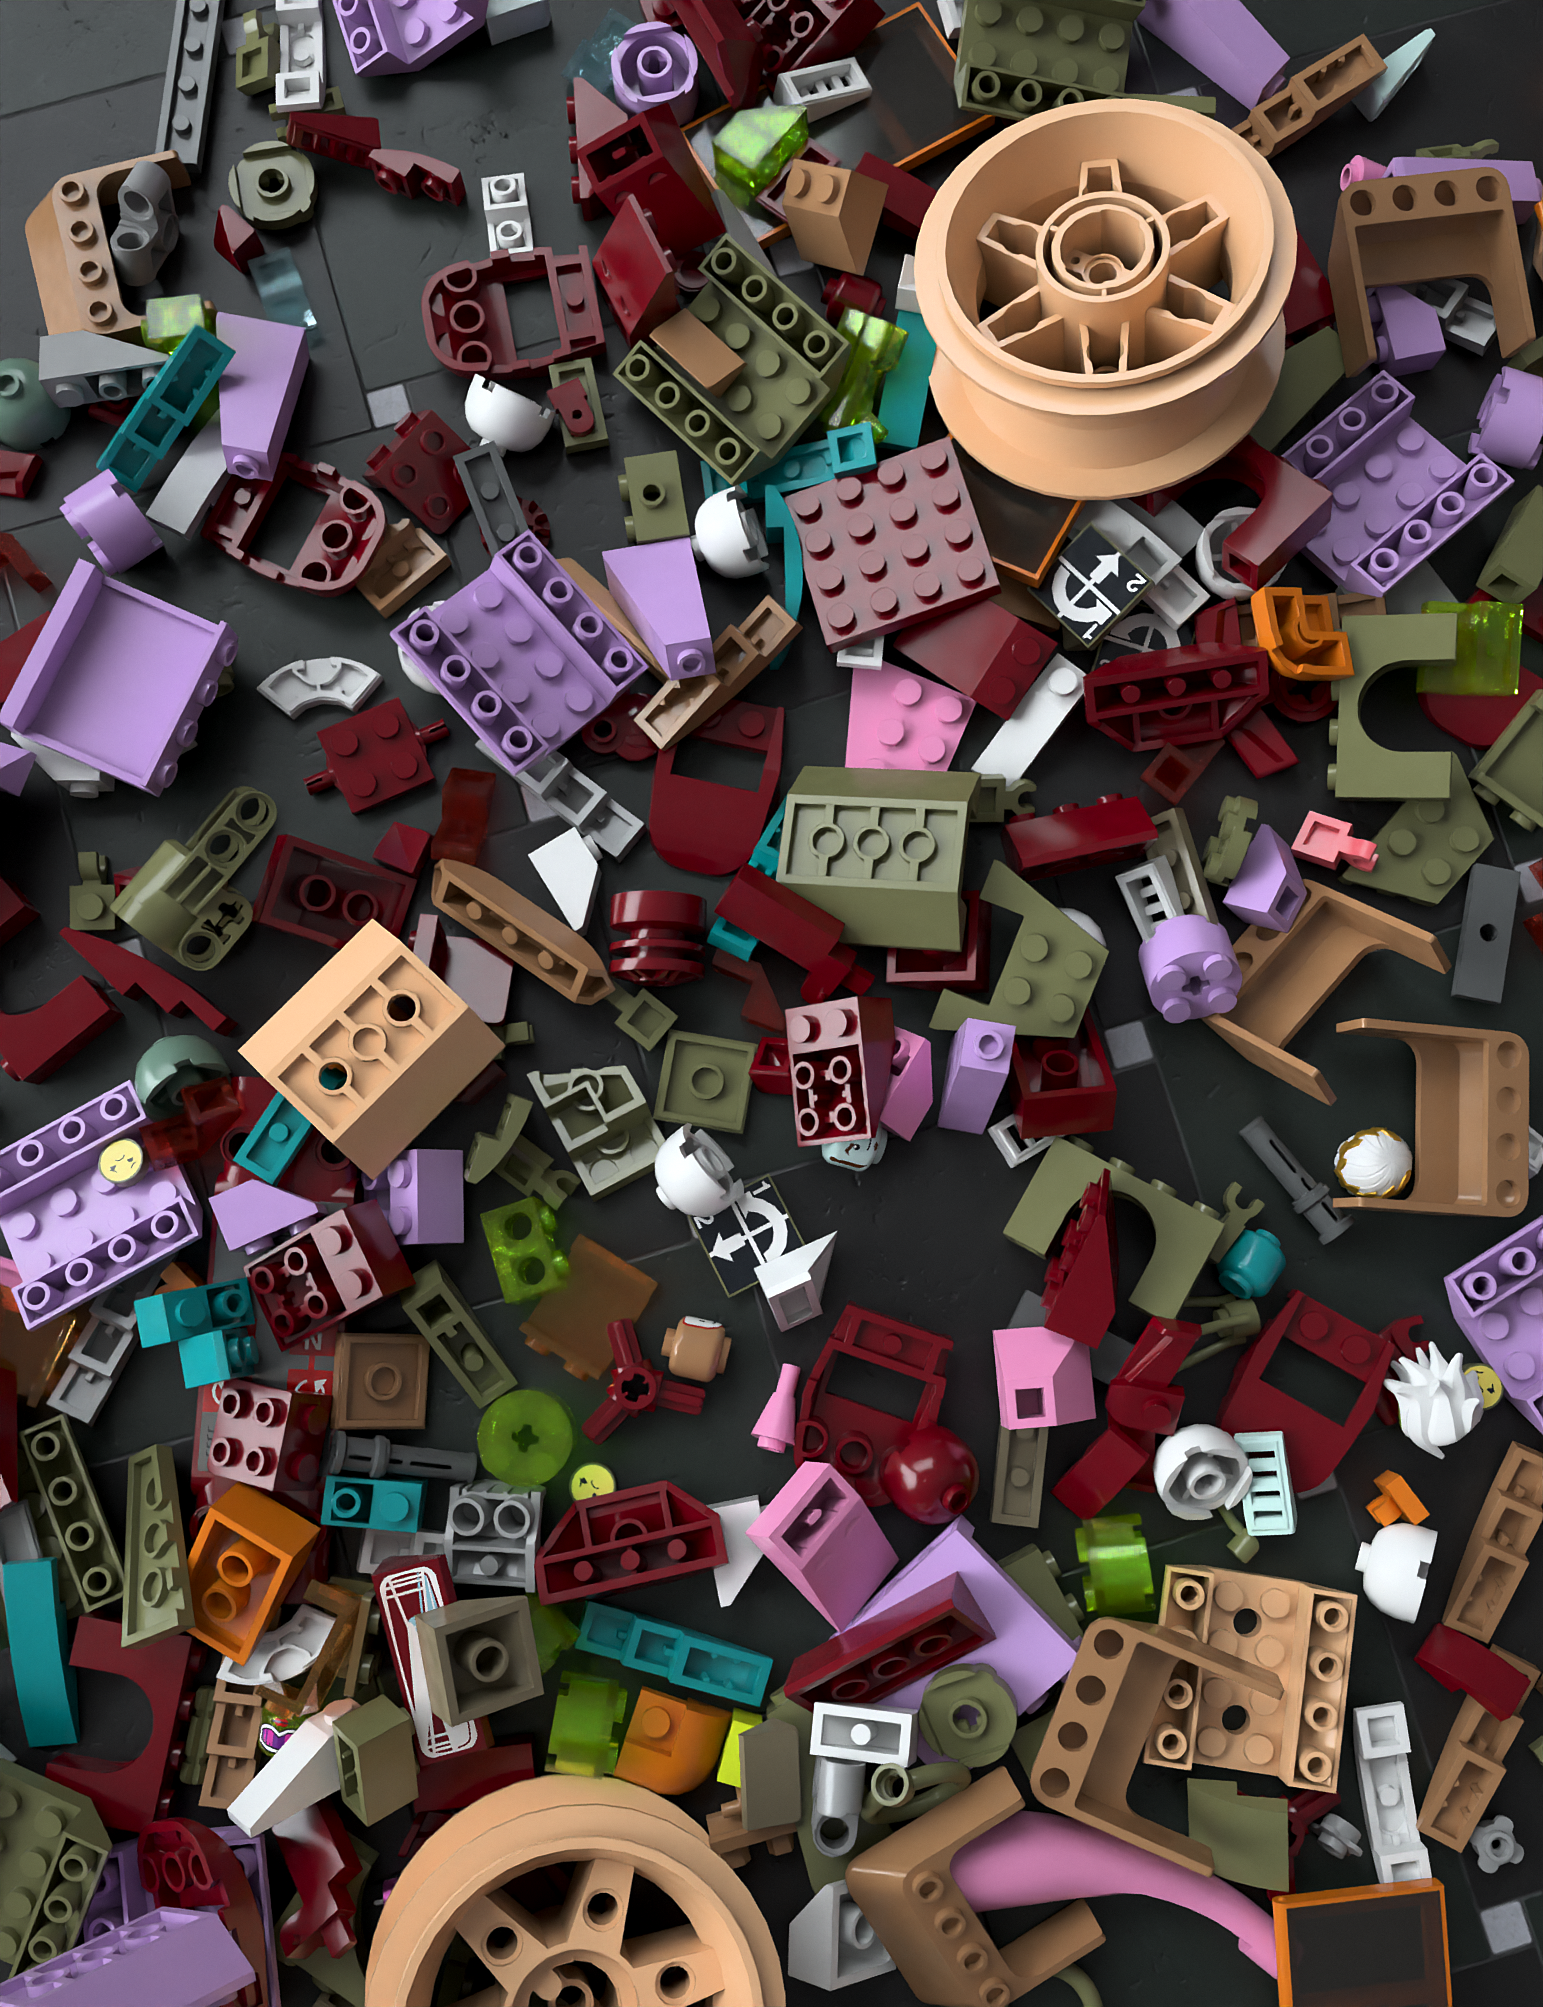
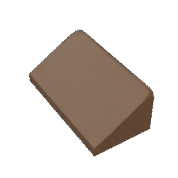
[649,308,747,399]

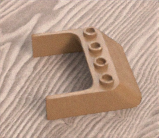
[25,150,219,350]
[1328,167,1536,378]
[1200,879,1452,1106]
[1333,1018,1529,1217]
[1030,1617,1284,1878]
[845,1766,1106,2007]

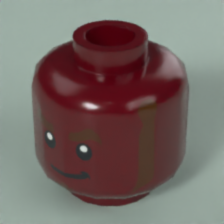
[820,272,888,333]

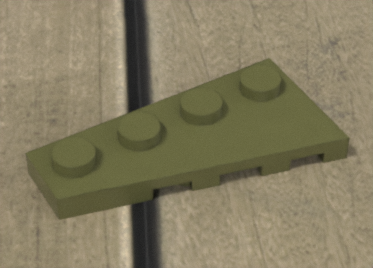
[121,1444,195,1650]

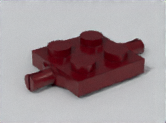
[303,697,451,816]

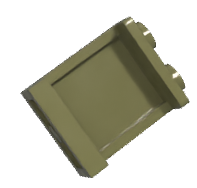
[1468,689,1543,833]

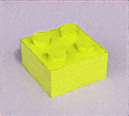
[717,1707,762,1788]

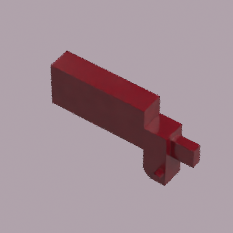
[714,862,875,1005]
[412,1733,539,1813]
[271,1795,363,1959]

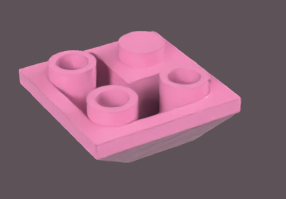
[879,1026,933,1141]
[992,1326,1096,1430]

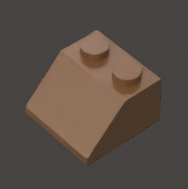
[782,158,889,276]

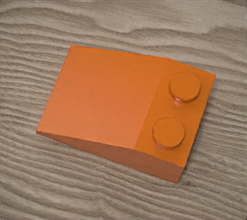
[186,1481,321,1667]

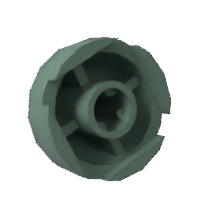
[0,358,71,451]
[134,1035,231,1123]

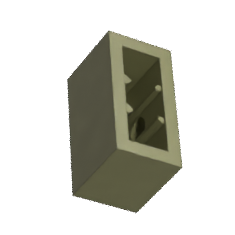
[618,450,690,545]
[332,1694,420,1827]

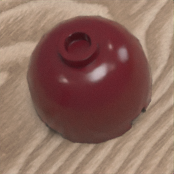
[884,1426,980,1525]

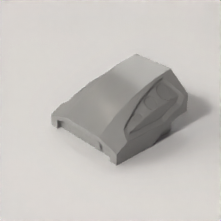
[444,1479,546,1593]

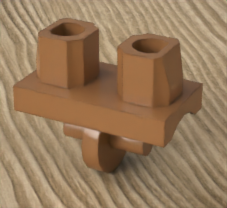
[706,1787,797,1869]

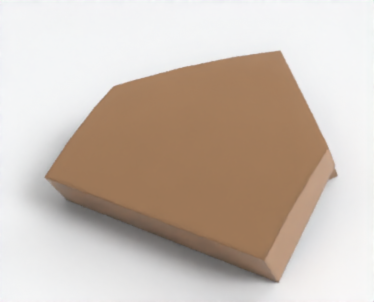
[355,519,452,619]

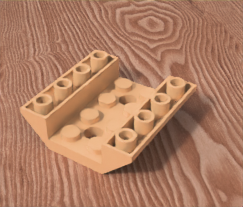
[238,919,506,1181]
[1141,1564,1358,1794]

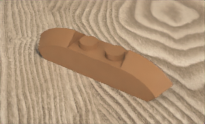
[431,858,616,1005]

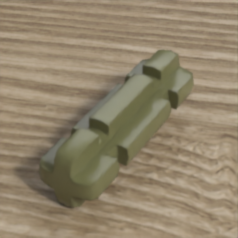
[179,1685,217,1785]

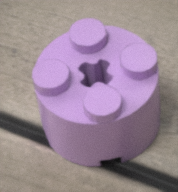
[611,22,699,126]
[1468,366,1543,470]
[59,468,164,576]
[1138,914,1242,1023]

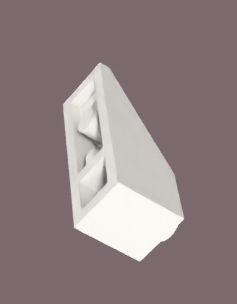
[971,653,1087,786]
[227,1697,361,1838]

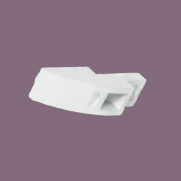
[1047,500,1210,631]

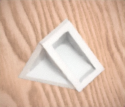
[754,1231,838,1332]

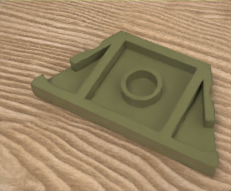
[1337,751,1494,907]

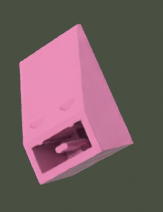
[745,1461,899,1633]

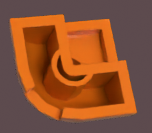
[1250,587,1354,681]
[612,1686,733,1795]

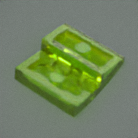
[1416,601,1524,696]

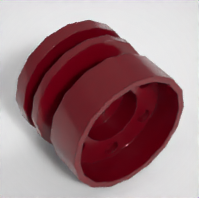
[608,890,707,986]

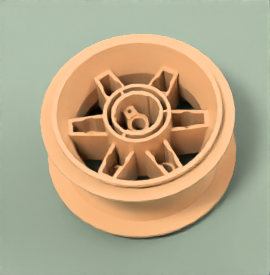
[914,99,1297,500]
[365,1773,786,2007]

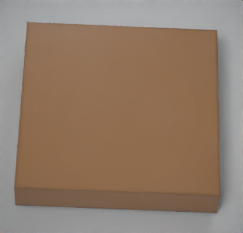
[330,1332,430,1430]

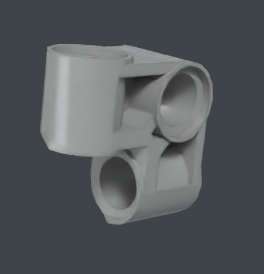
[110,160,179,286]
[811,1755,866,1858]

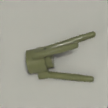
[1176,1293,1261,1373]

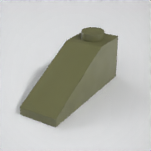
[399,1259,518,1409]

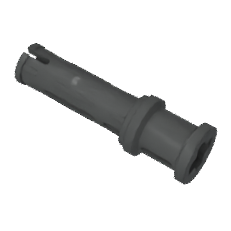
[1238,1115,1356,1245]
[328,1430,477,1483]

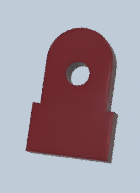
[546,377,595,437]

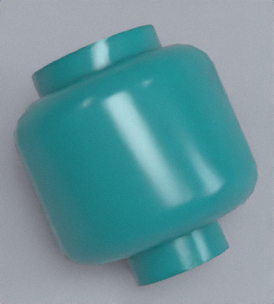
[1216,1229,1286,1299]

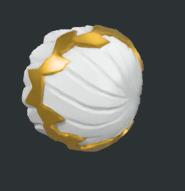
[1334,1127,1413,1199]

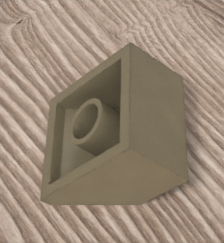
[414,1595,544,1727]

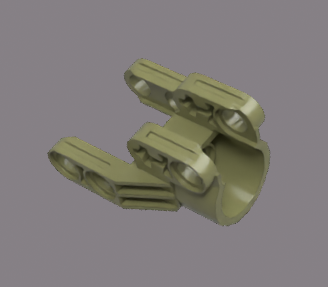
[110,786,277,971]

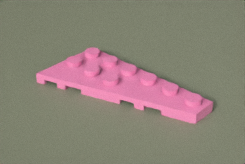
[845,660,976,771]

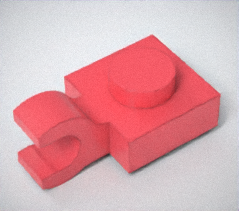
[1291,811,1379,873]

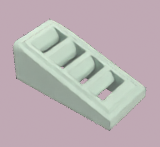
[1352,28,1436,122]
[1234,1431,1298,1536]

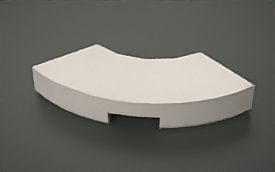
[256,657,384,720]
[216,1604,349,1685]

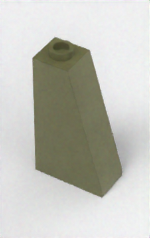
[1248,326,1346,454]
[766,1684,896,1895]

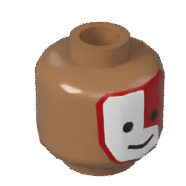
[661,1316,732,1383]

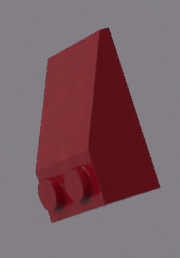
[892,599,1058,721]
[252,834,417,950]
[1007,1005,1117,1139]

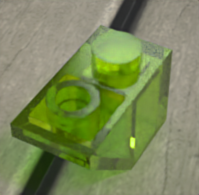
[712,104,809,196]

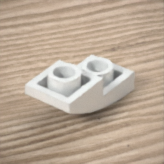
[481,173,534,254]

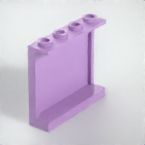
[0,558,239,797]
[829,1514,1083,1770]

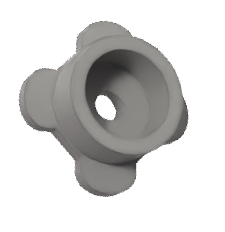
[1309,1813,1363,1859]
[1469,1815,1524,1873]

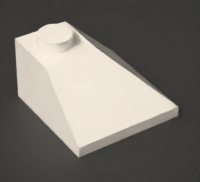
[788,1879,896,1991]

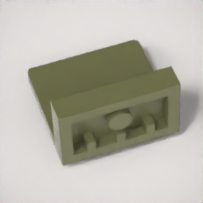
[312,1574,385,1697]

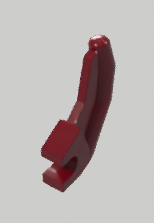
[1374,1314,1429,1426]

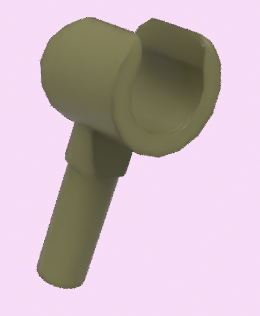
[1217,1504,1259,1563]

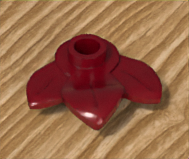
[581,688,658,762]

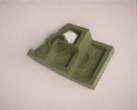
[527,1066,666,1202]

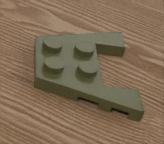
[929,859,1109,1038]

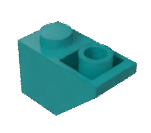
[134,1277,255,1348]
[178,1328,259,1389]
[320,1474,429,1533]

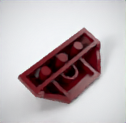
[670,0,765,126]
[1082,642,1269,752]
[534,1480,730,1607]

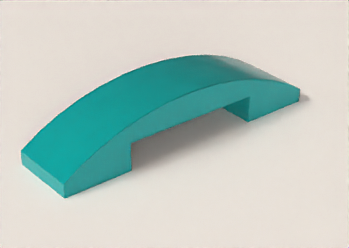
[700,422,878,504]
[765,485,803,670]

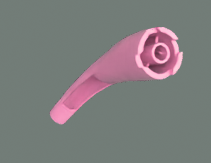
[950,1810,1302,1979]

